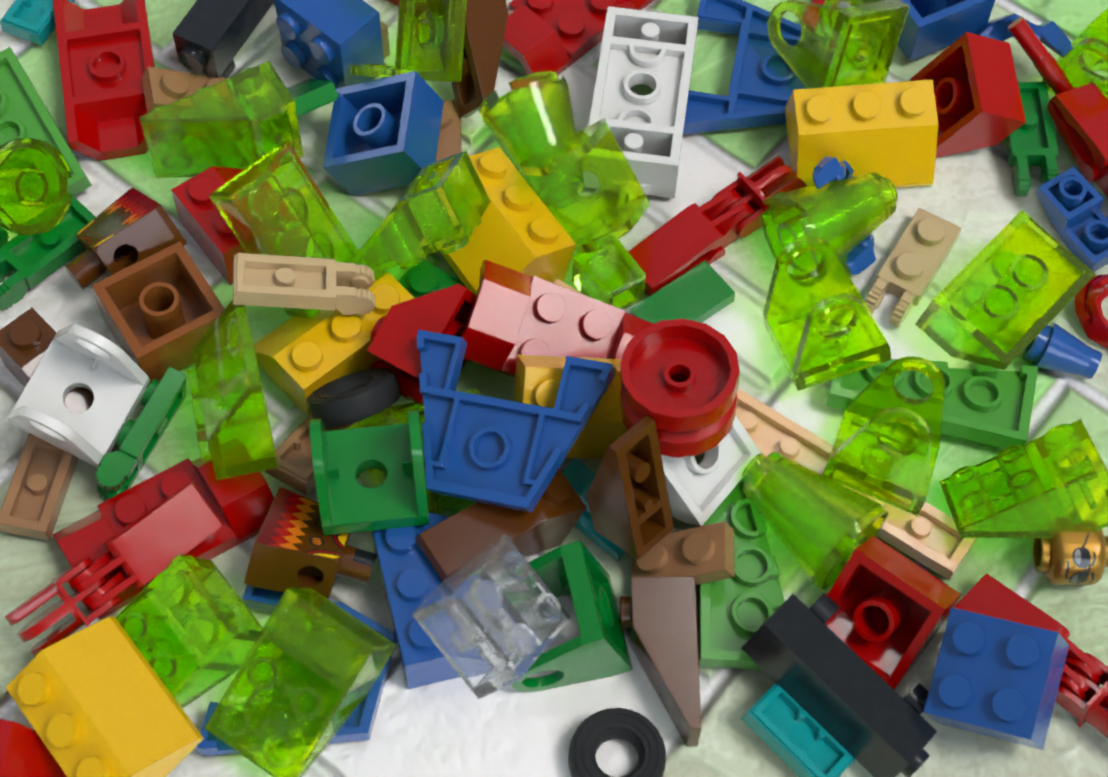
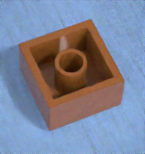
[91,241,233,387]

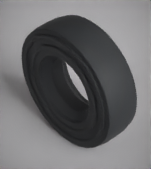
[308,368,400,427]
[568,708,666,777]

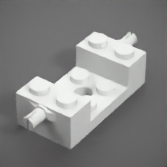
[582,6,699,219]

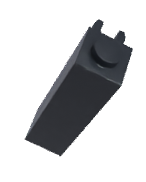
[172,0,275,78]
[741,592,937,777]

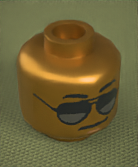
[1033,518,1108,585]

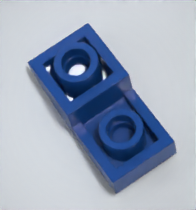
[1036,167,1108,274]

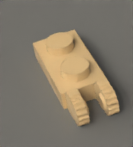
[862,207,962,328]
[233,253,375,316]

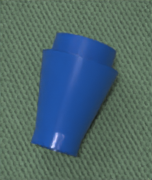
[1023,321,1102,379]

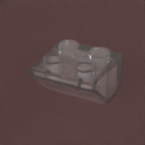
[412,534,571,699]

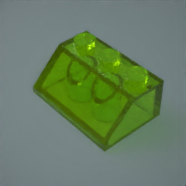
[209,141,365,319]
[915,210,1096,370]
[187,300,278,480]

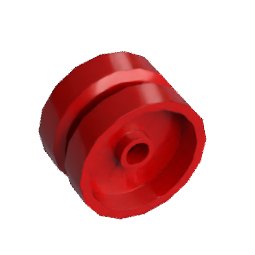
[620,318,740,458]

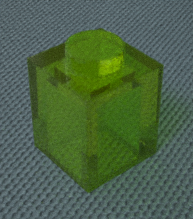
[572,233,646,310]

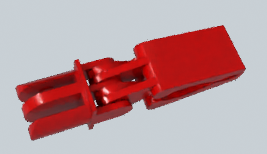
[1047,82,1108,200]
[621,155,808,297]
[4,481,224,657]
[953,573,1108,738]

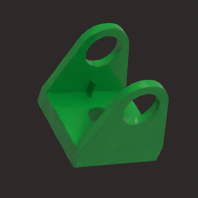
[310,409,430,535]
[491,540,633,692]

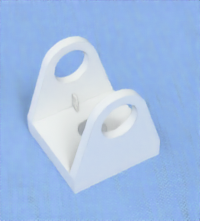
[7,324,150,467]
[661,415,762,526]

